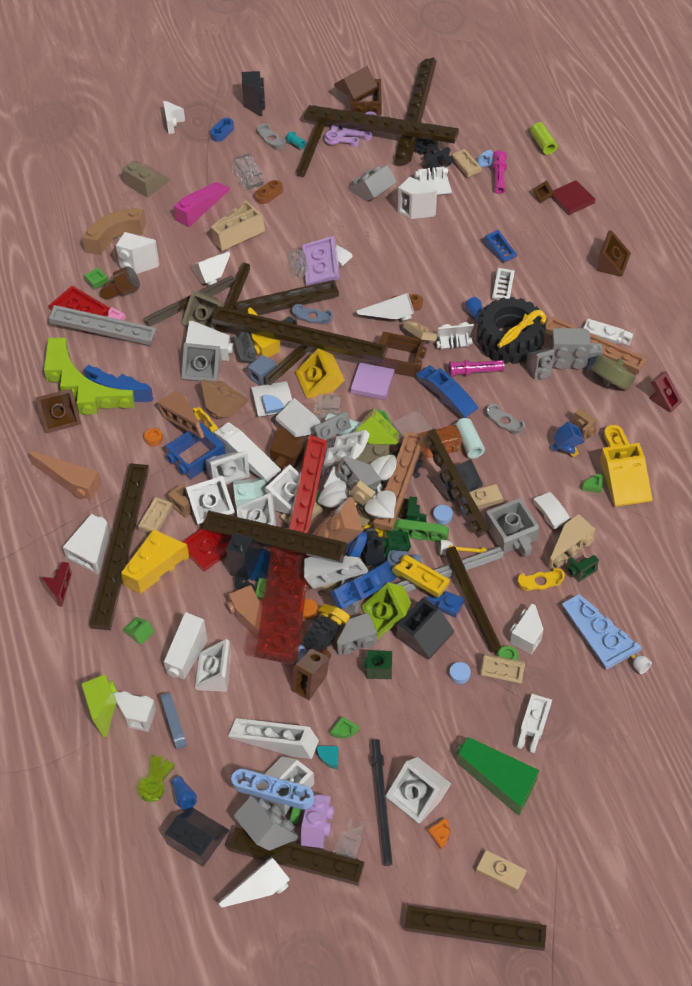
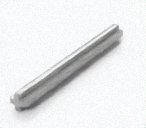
[395,547,504,592]

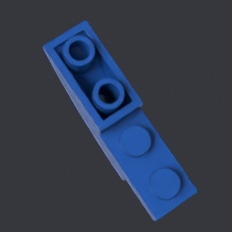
[84,364,153,402]
[416,365,478,418]
[330,560,396,609]

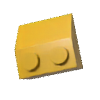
[295,348,345,398]

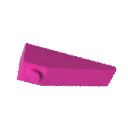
[174,182,229,227]

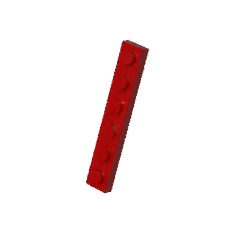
[288,435,327,533]

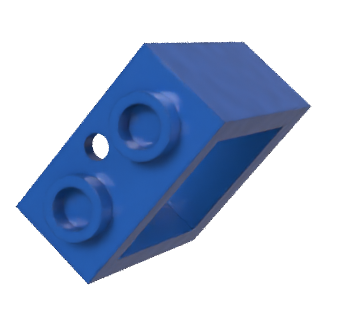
[166,423,225,480]

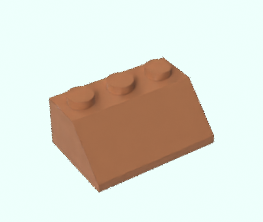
[309,497,363,557]

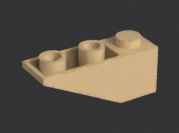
[549,514,595,571]

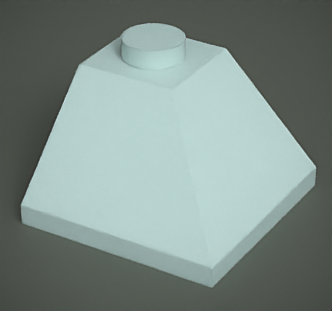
[233,478,271,512]

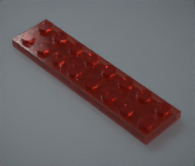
[255,546,309,665]

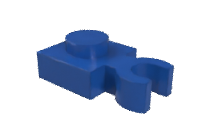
[426,591,465,618]

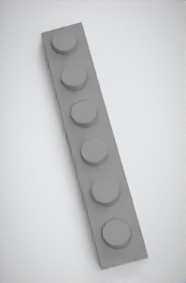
[49,305,156,346]

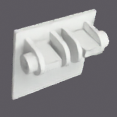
[414,166,452,195]
[436,322,474,350]

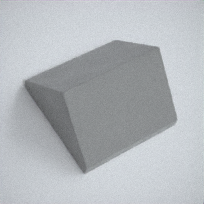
[181,343,222,381]

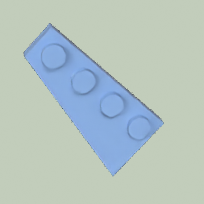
[562,594,642,670]

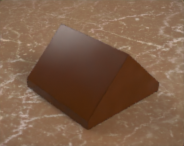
[334,66,378,101]
[597,230,631,277]
[35,388,81,433]

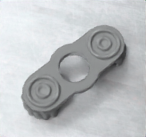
[257,123,286,150]
[486,403,525,435]

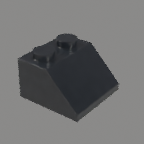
[164,807,229,867]

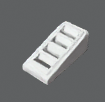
[492,268,515,300]

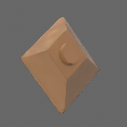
[201,379,249,419]

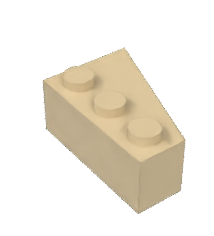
[211,200,265,251]

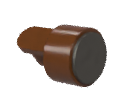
[100,266,140,299]

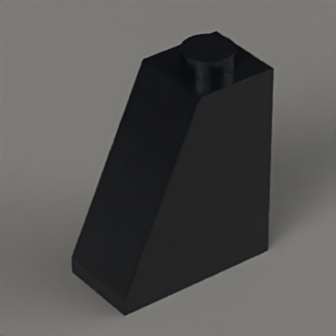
[226,533,264,581]

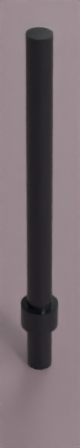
[371,739,393,866]

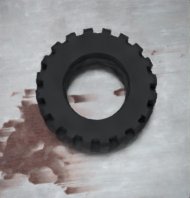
[477,297,546,364]

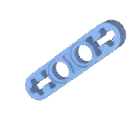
[231,769,315,810]

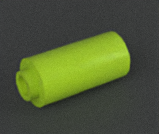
[530,122,558,155]

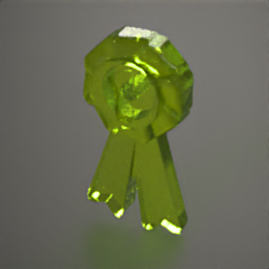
[137,755,174,802]

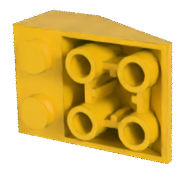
[600,443,653,507]

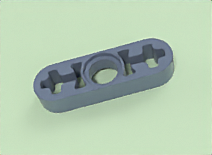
[160,692,187,750]

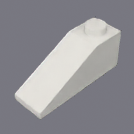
[357,293,415,321]
[304,556,368,589]
[218,856,290,907]

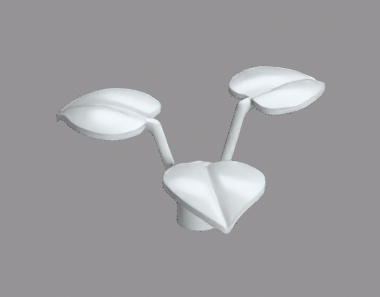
[318,455,397,518]

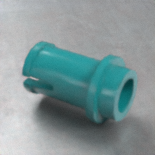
[286,131,306,149]

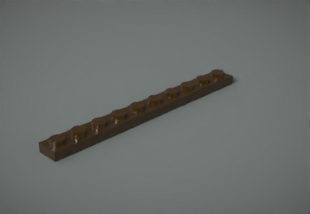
[394,57,437,166]
[304,105,459,144]
[212,306,387,363]
[90,463,149,631]

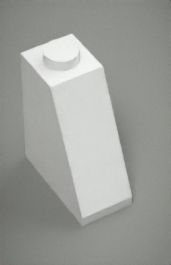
[186,321,233,361]
[63,514,110,575]
[164,612,208,680]

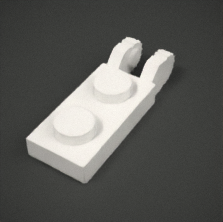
[517,694,552,753]

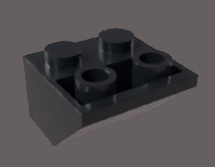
[241,71,265,116]
[397,598,454,660]

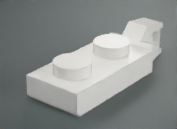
[584,319,633,346]

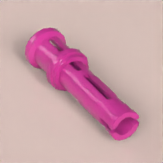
[492,150,507,194]
[449,360,504,377]

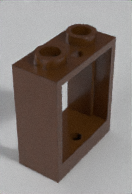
[350,79,382,115]
[374,331,427,377]

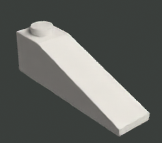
[214,422,281,482]
[228,718,319,759]

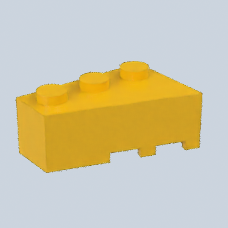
[121,529,189,594]

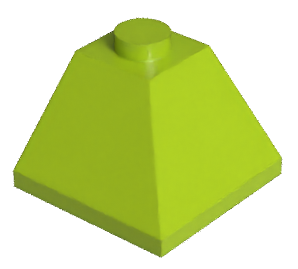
[356,408,400,444]
[361,582,411,639]
[82,674,117,738]

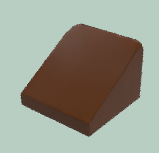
[533,180,555,203]

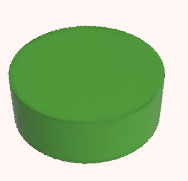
[497,646,518,660]
[290,807,302,825]

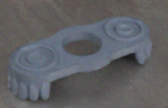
[292,304,333,324]

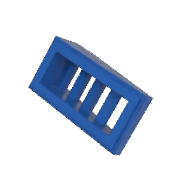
[482,230,517,263]

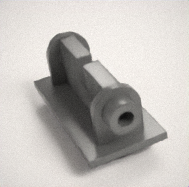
[233,330,257,362]

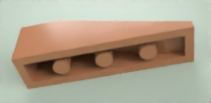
[157,391,204,439]
[29,450,101,500]
[227,585,284,660]

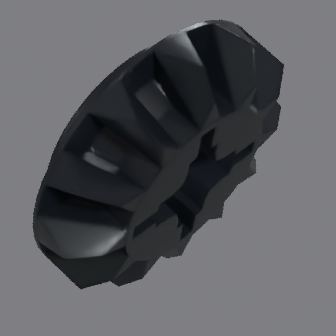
[414,138,438,154]

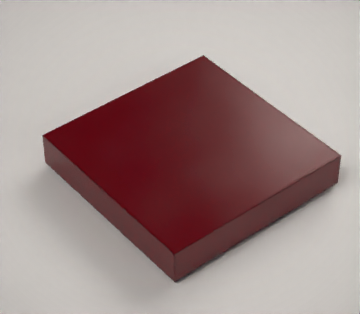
[551,180,596,215]

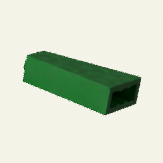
[456,737,540,815]

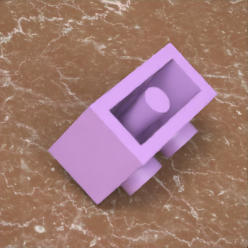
[301,794,334,848]

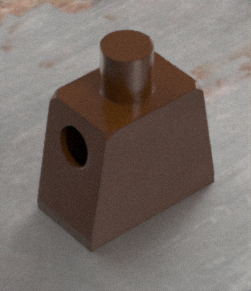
[270,427,308,471]
[292,649,331,700]

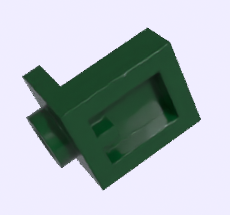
[407,496,427,522]
[381,530,411,557]
[566,555,599,582]

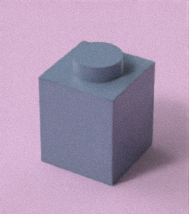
[248,354,276,386]

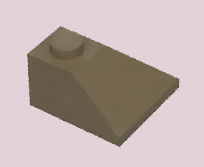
[181,291,223,329]

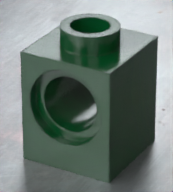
[363,650,392,679]

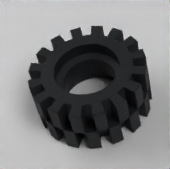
[303,615,338,652]

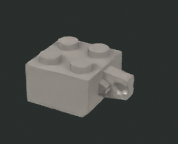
[550,328,602,369]
[485,498,539,557]

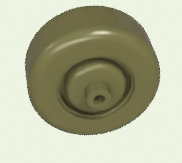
[591,355,636,390]

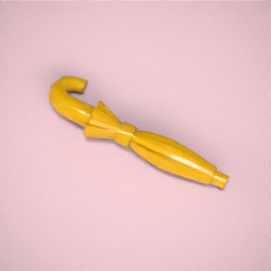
[497,310,546,348]

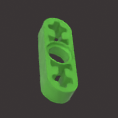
[393,519,449,542]

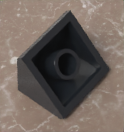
[430,459,483,502]

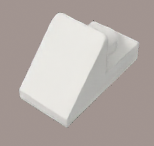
[163,101,185,134]

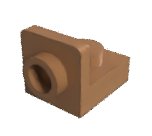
[573,408,597,441]
[168,484,191,518]

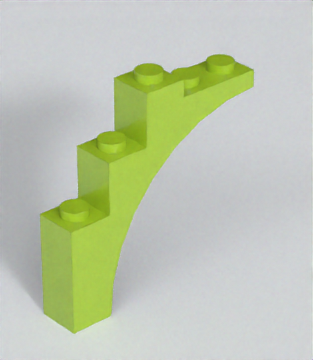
[44,338,135,415]

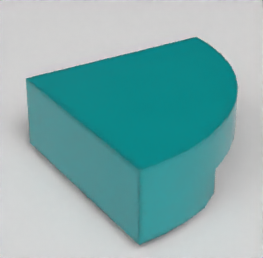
[317,746,338,769]

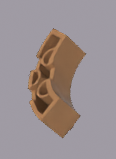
[82,208,146,255]

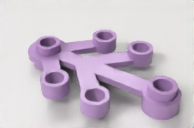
[325,112,376,147]

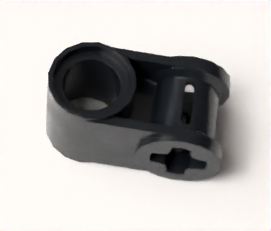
[361,527,385,567]

